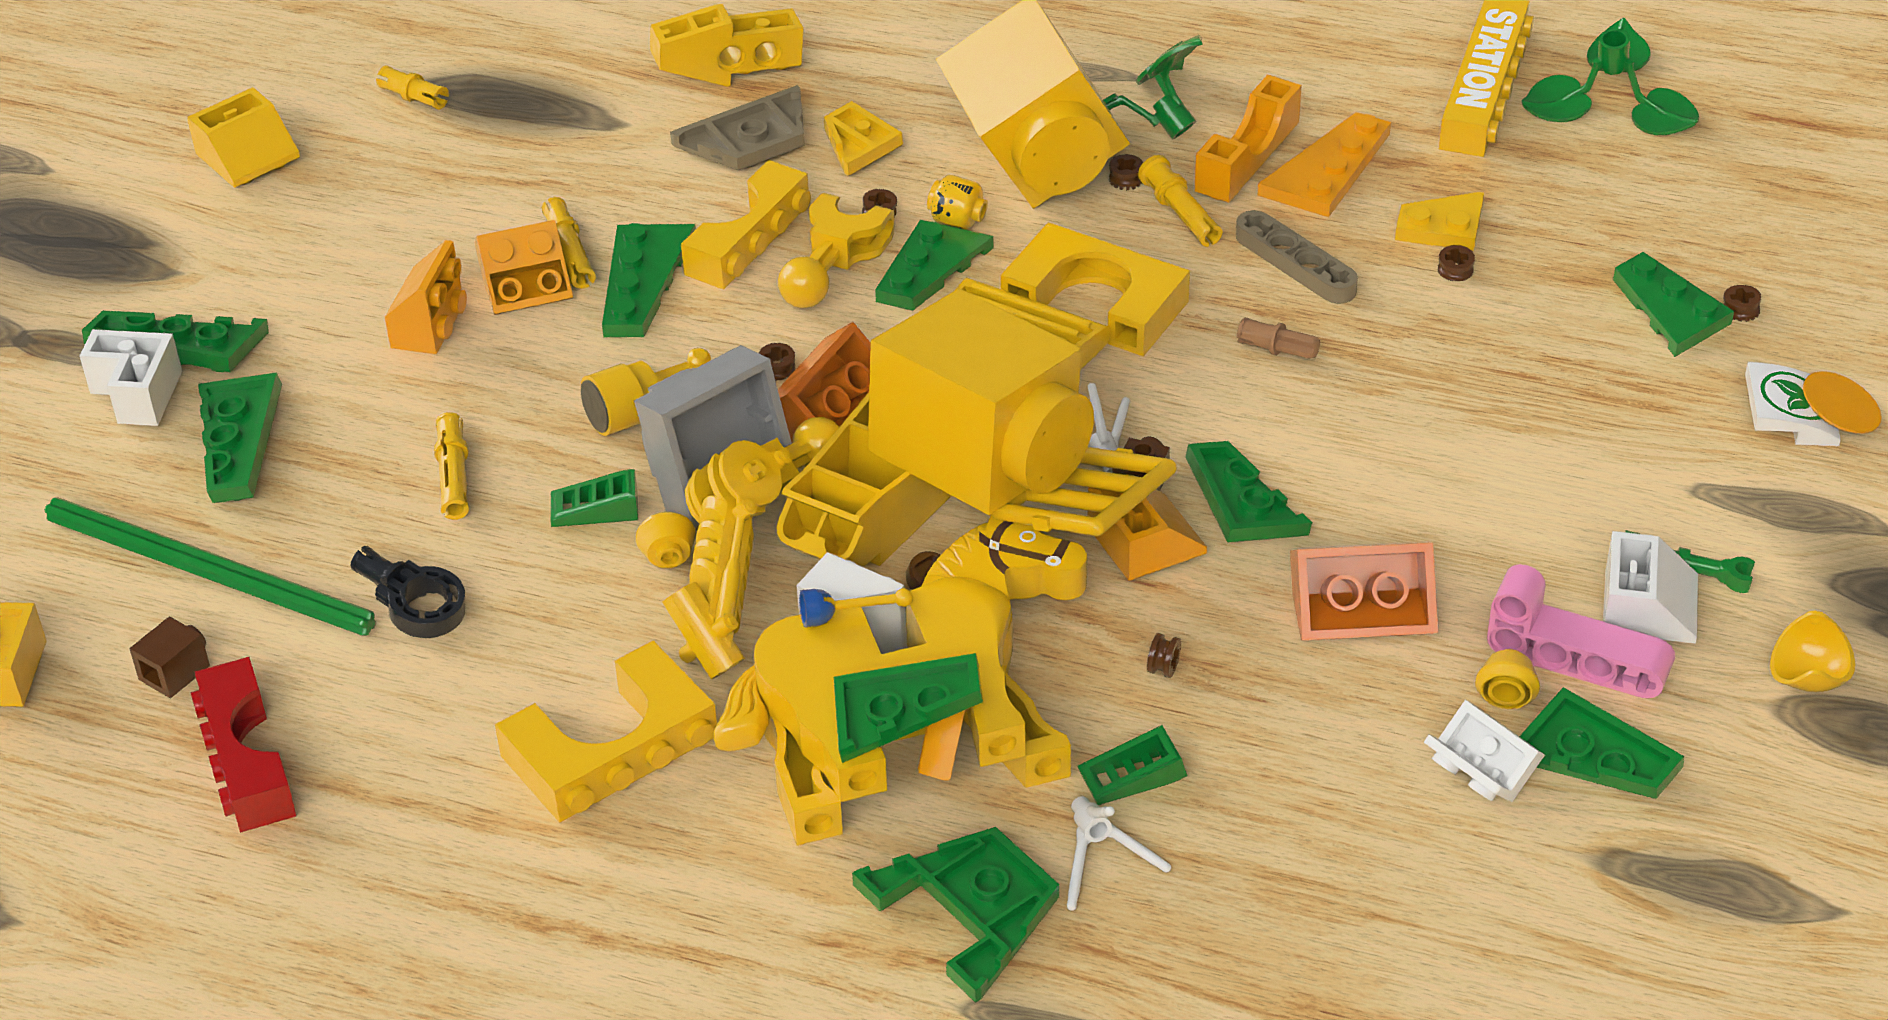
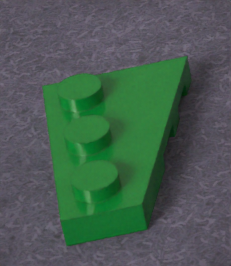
[875,220,994,311]
[1613,252,1734,357]
[1185,441,1313,542]
[833,653,983,763]
[1519,687,1684,799]

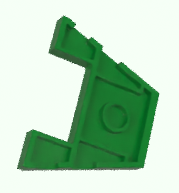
[852,827,1059,1003]

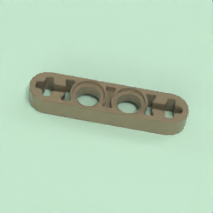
[1236,210,1358,304]

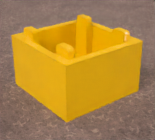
[0,602,47,707]

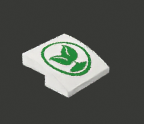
[1745,362,1841,446]

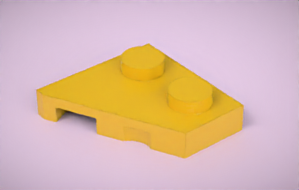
[824,101,903,176]
[1395,192,1484,251]

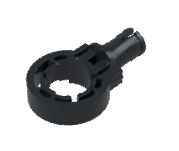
[350,546,465,638]

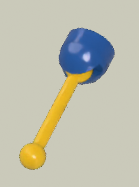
[799,588,913,627]

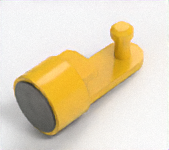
[581,348,711,436]

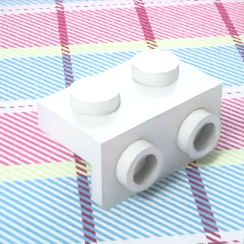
[1424,700,1545,802]

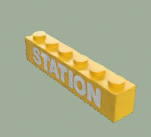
[1439,0,1534,157]

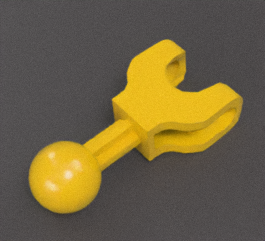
[778,193,894,308]

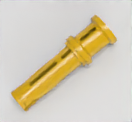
[1138,154,1223,247]

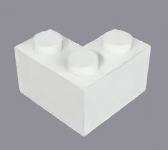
[80,329,182,426]

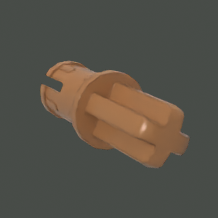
[1237,317,1320,359]

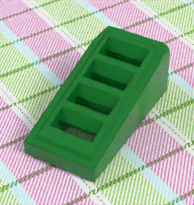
[550,469,638,527]
[1077,725,1187,805]

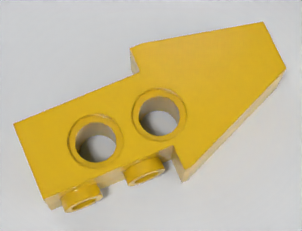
[650,4,804,87]

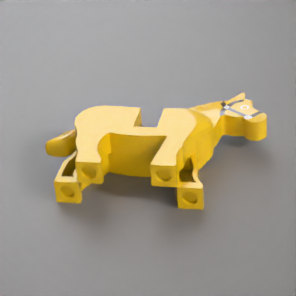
[714,515,1087,846]

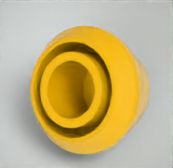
[636,511,696,568]
[1475,649,1540,709]

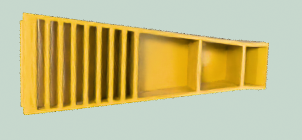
[776,277,1111,567]

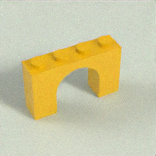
[1001,222,1190,357]
[495,640,717,823]

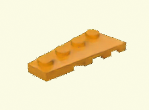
[1257,112,1391,217]

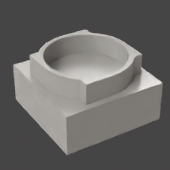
[634,345,799,527]

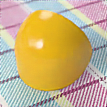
[1770,611,1855,692]

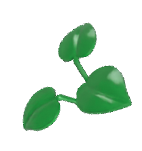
[1522,18,1699,135]
[1103,35,1203,140]

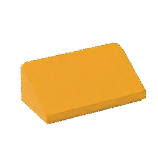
[918,710,965,781]

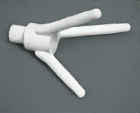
[1088,383,1130,473]
[1067,796,1171,911]

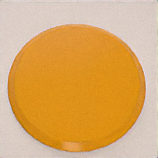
[1803,371,1882,433]

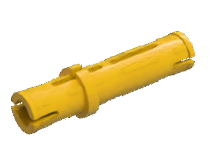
[541,197,596,289]
[434,412,469,520]

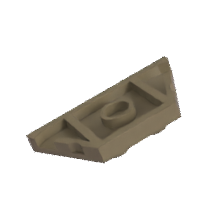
[670,85,805,170]

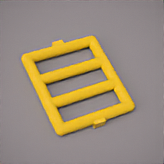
[991,447,1177,536]

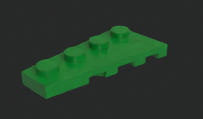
[602,223,696,337]
[82,310,269,372]
[198,372,282,503]

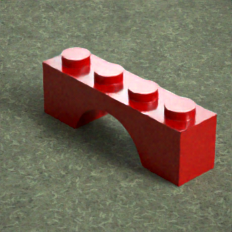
[190,657,296,833]

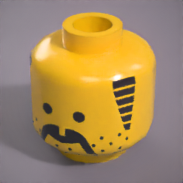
[927,175,988,230]

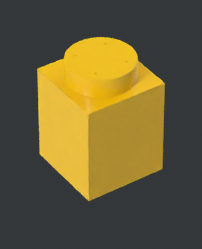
[936,0,1130,209]
[868,288,1094,515]

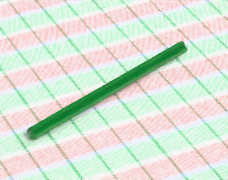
[44,497,376,636]

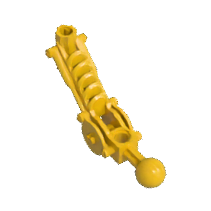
[662,417,840,679]

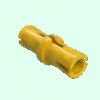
[376,65,449,110]

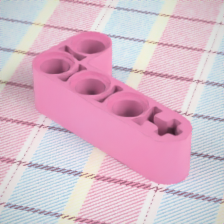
[1487,564,1675,698]

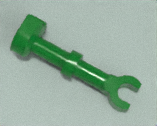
[1625,530,1755,593]

